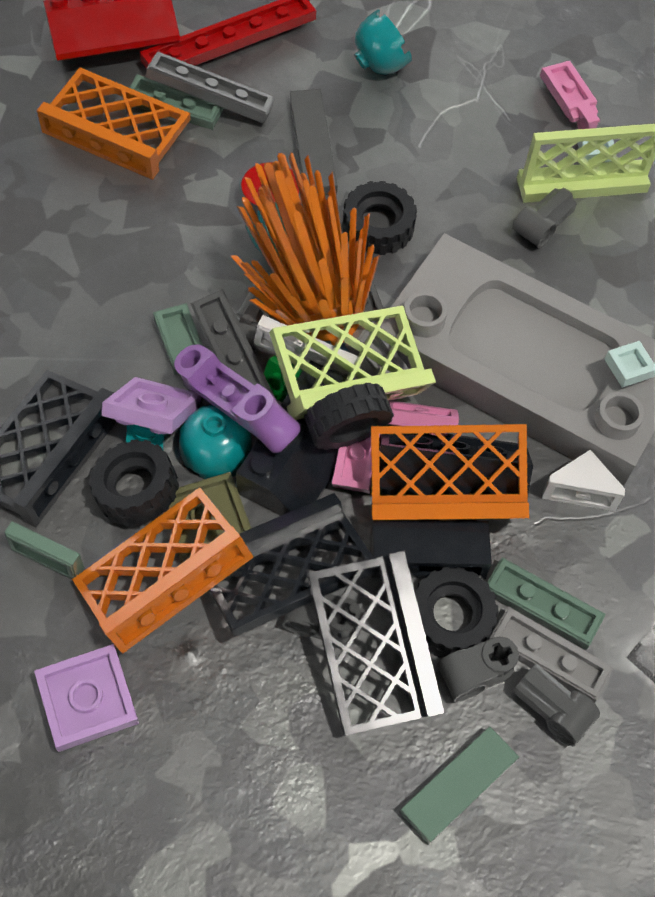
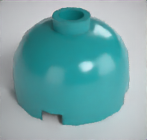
[354,9,412,75]
[179,405,252,479]

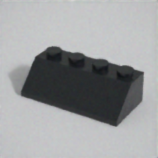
[236,360,346,516]
[379,433,533,495]

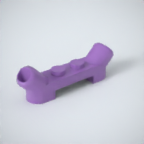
[174,344,300,453]

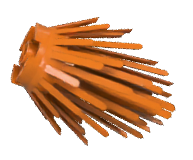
[231,152,380,346]

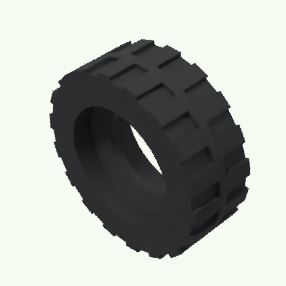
[342,181,417,255]
[304,383,394,450]
[89,439,179,526]
[414,567,499,658]

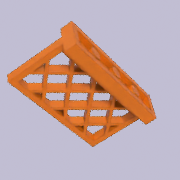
[37,67,191,180]
[371,424,529,520]
[72,487,253,654]

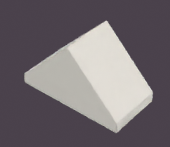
[542,450,625,512]

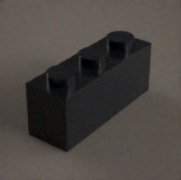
[370,519,492,579]

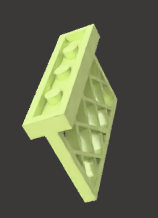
[517,124,655,203]
[269,306,436,420]

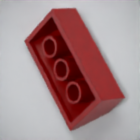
[43,0,181,61]

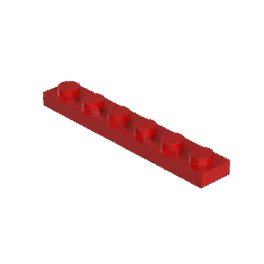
[140,0,316,69]

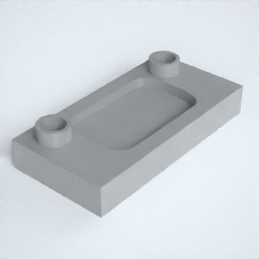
[380,233,655,487]

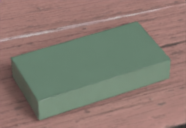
[153,303,203,375]
[4,521,85,579]

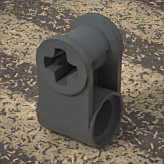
[282,594,362,645]
[437,636,519,702]

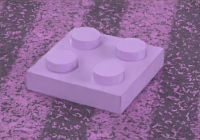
[102,377,201,434]
[34,644,139,752]

